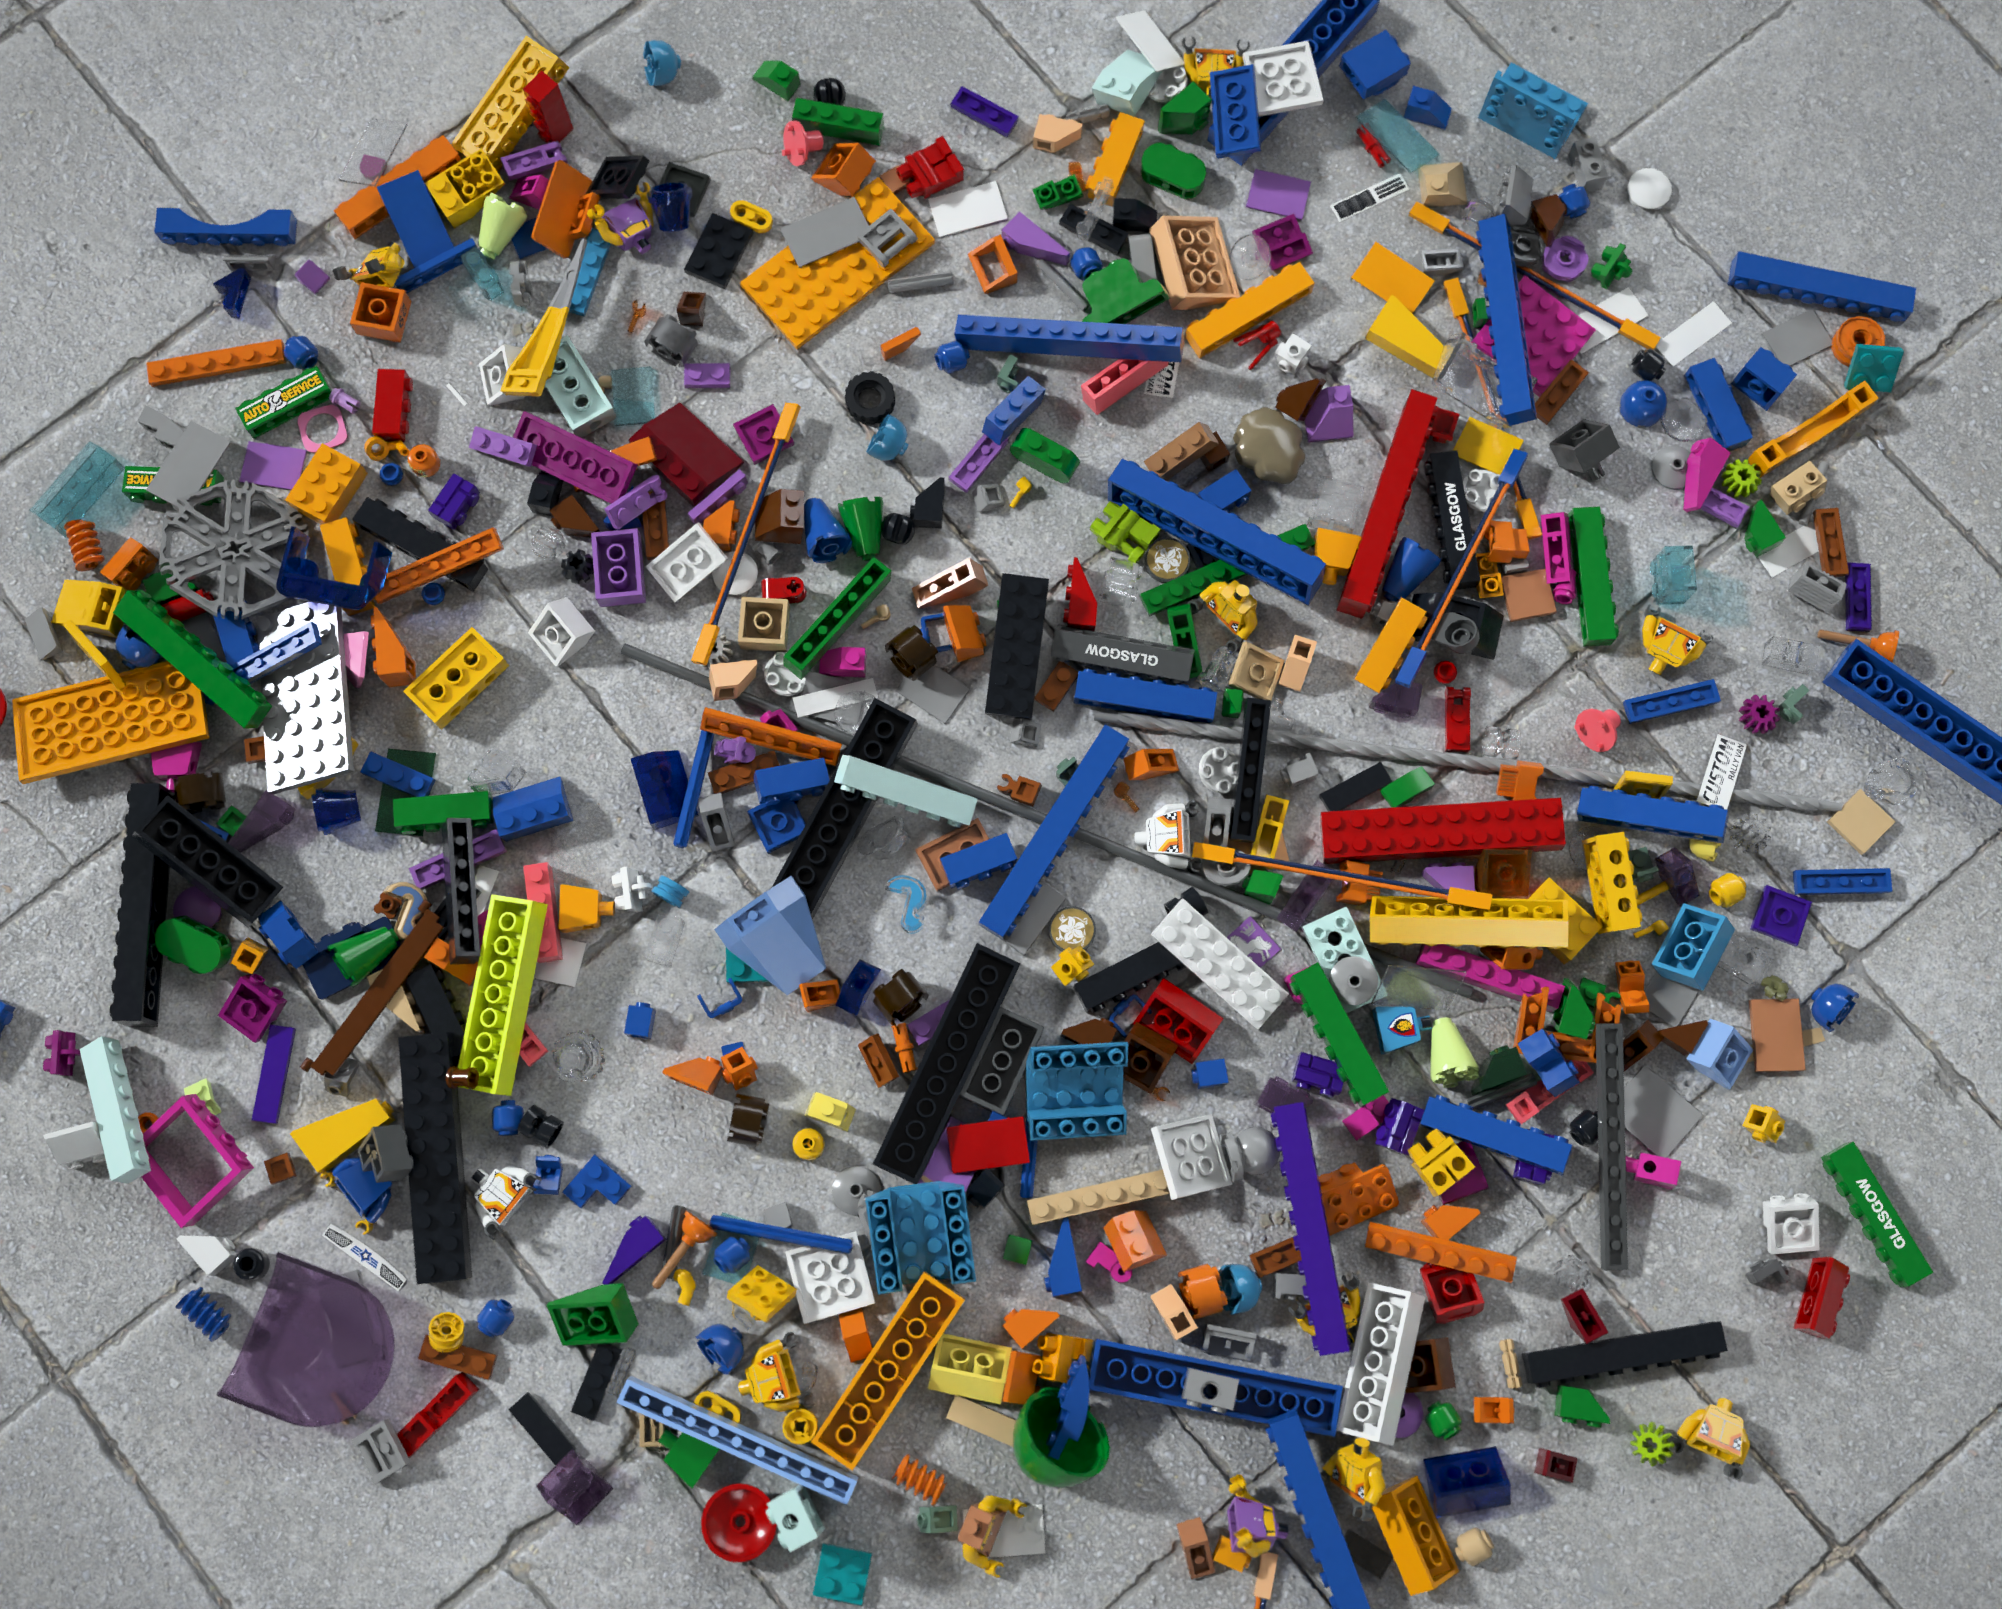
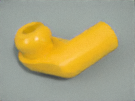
[673,1269,696,1306]

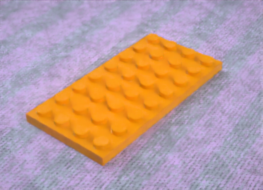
[740,177,935,350]
[12,661,209,784]

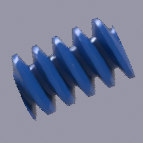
[176,1287,231,1342]

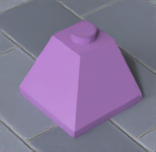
[1304,385,1353,443]

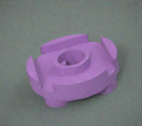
[1542,236,1589,282]

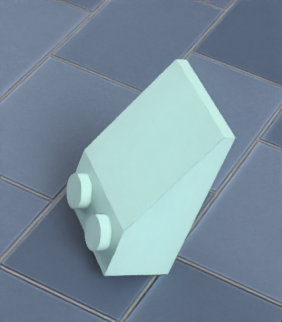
[1092,49,1162,117]

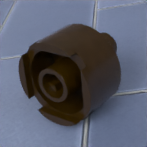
[885,625,938,681]
[173,772,226,813]
[873,969,929,1025]
[727,1094,769,1147]

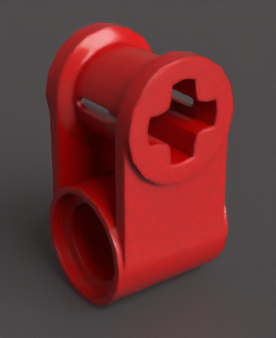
[761,577,807,604]

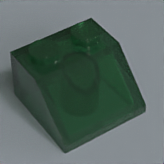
[1471,1045,1527,1095]

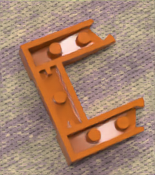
[1513,987,1622,1063]

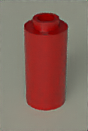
[161,588,215,622]

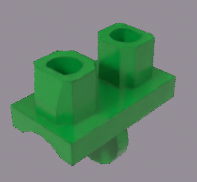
[1591,243,1633,289]

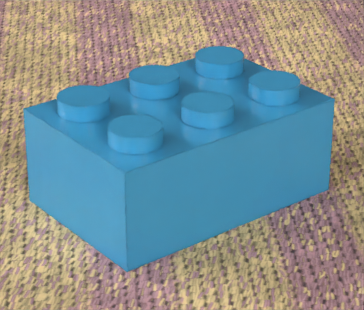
[1652,903,1735,991]

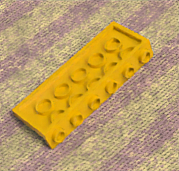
[451,36,569,172]

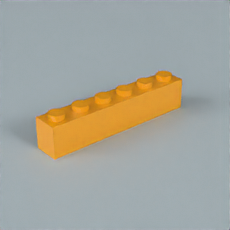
[1185,262,1315,359]

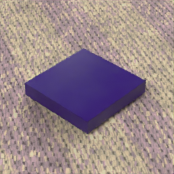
[1750,885,1812,947]

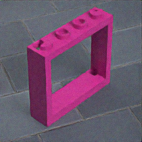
[141,1094,254,1228]

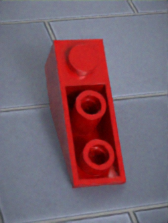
[1063,557,1097,631]

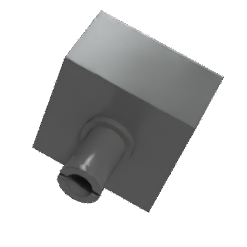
[1549,419,1620,481]

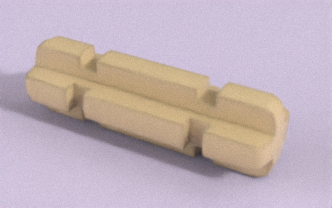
[1499,1339,1522,1389]

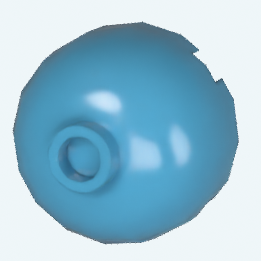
[643,40,681,86]
[866,414,909,461]
[1219,1264,1262,1315]

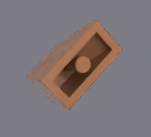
[1176,1517,1215,1580]

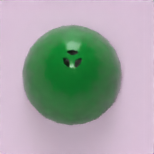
[1013,1387,1110,1488]

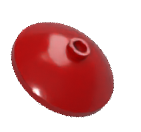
[701,1483,777,1562]

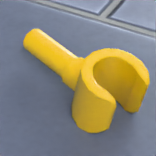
[1009,477,1032,509]
[1633,920,1669,939]

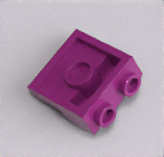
[218,973,287,1043]

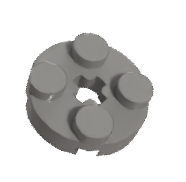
[510,261,532,307]

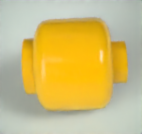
[1709,873,1746,908]
[792,1128,825,1161]

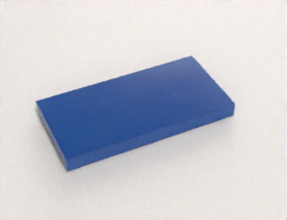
[1210,64,1261,159]
[377,170,454,268]

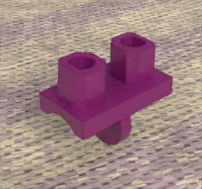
[43,1030,81,1076]

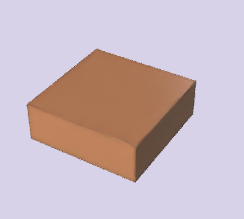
[880,165,910,194]

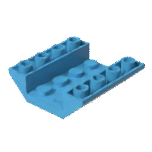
[1026,1042,1128,1141]
[865,1181,976,1294]

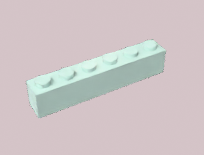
[834,755,978,828]
[80,1036,151,1184]

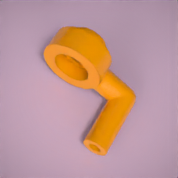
[364,436,409,461]

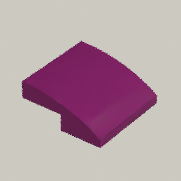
[1252,213,1313,271]
[1439,1141,1489,1205]

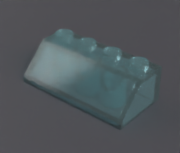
[29,441,125,538]

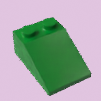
[546,1283,639,1346]

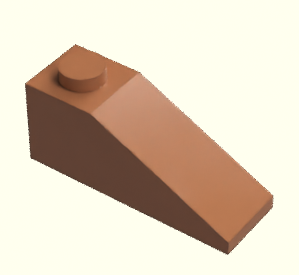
[912,558,989,609]

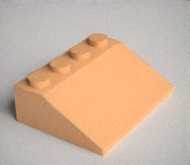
[1149,216,1240,310]

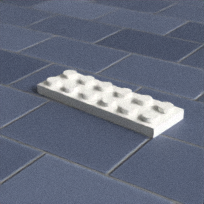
[1150,899,1289,1030]

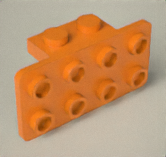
[531,160,600,259]
[1319,1162,1399,1236]

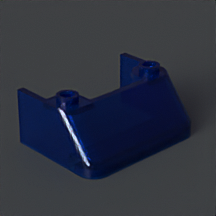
[276,526,392,610]

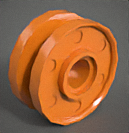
[1831,316,1885,367]

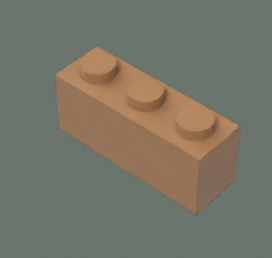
[1144,422,1219,481]

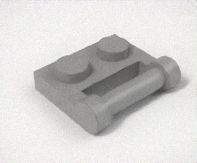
[857,209,918,268]
[352,1418,411,1485]

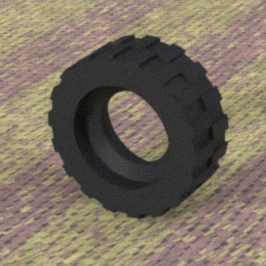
[845,371,895,425]

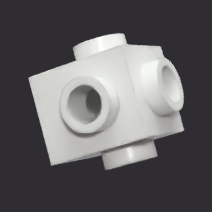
[1275,333,1312,375]

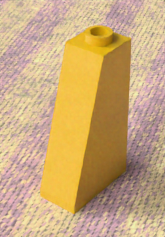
[1366,295,1450,379]
[290,1098,395,1173]

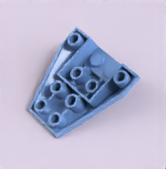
[714,876,826,995]

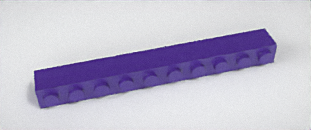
[1271,1102,1351,1356]

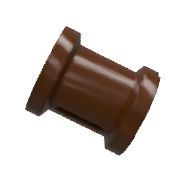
[446,1067,479,1089]

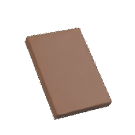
[915,818,989,892]
[1749,998,1806,1072]

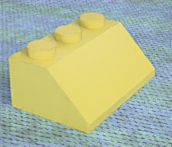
[928,1333,1012,1404]

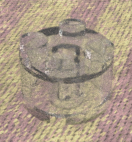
[1099,557,1143,608]

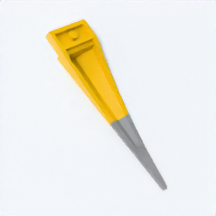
[501,238,587,397]

